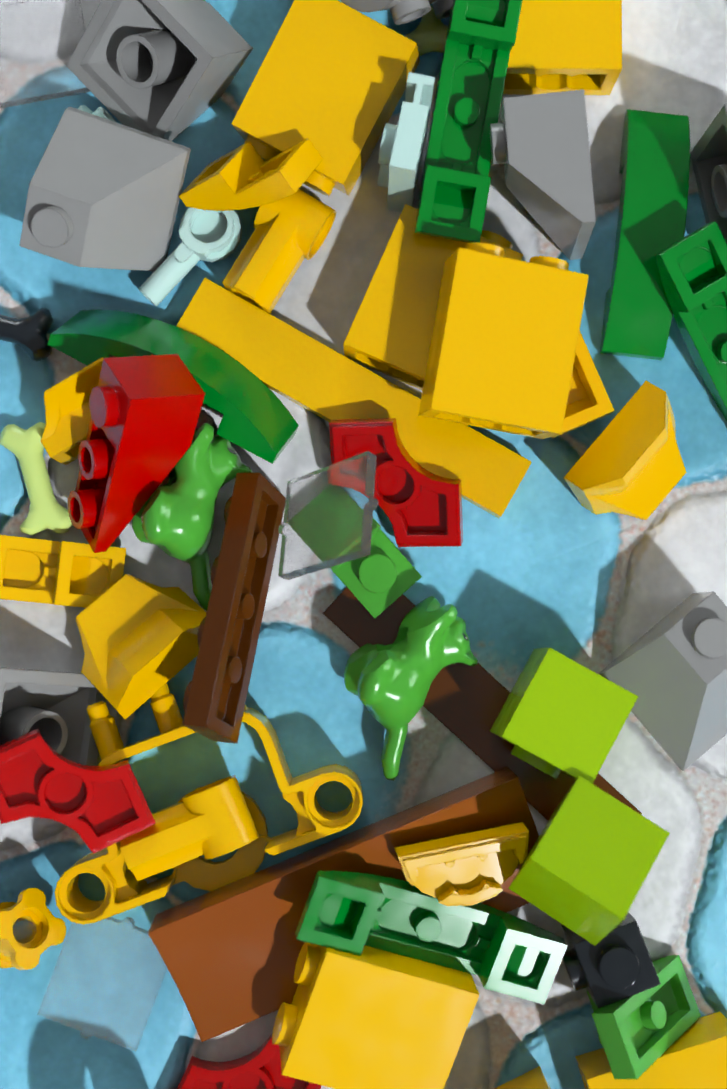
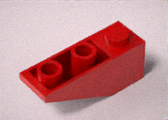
[68,354,205,553]

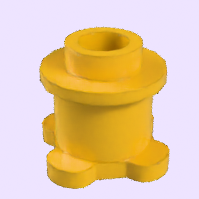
[0,888,66,970]

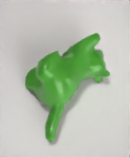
[132,423,252,611]
[344,596,478,781]

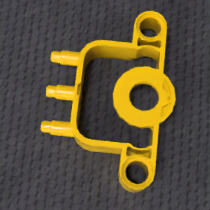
[55,683,363,924]

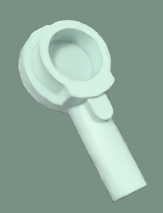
[138,207,242,307]

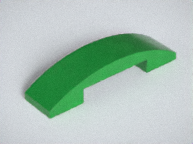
[415,0,522,243]
[600,109,690,360]
[655,221,727,421]
[48,309,299,464]
[295,871,568,1004]

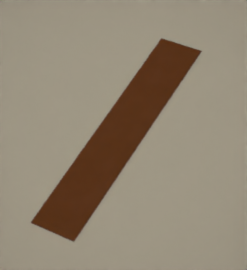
[323,587,642,820]

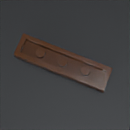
[182,473,286,743]

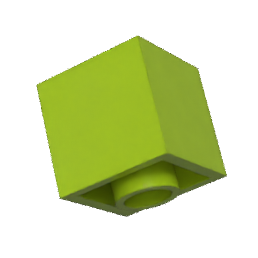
[490,647,638,784]
[509,776,670,946]

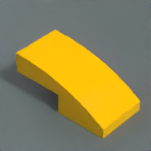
[178,138,323,211]
[0,535,126,608]

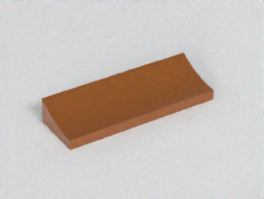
[148,767,539,1042]

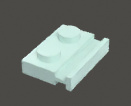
[378,72,435,212]

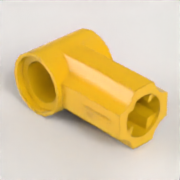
[222,189,336,314]
[120,775,259,882]

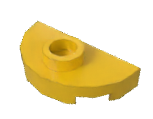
[394,822,529,906]

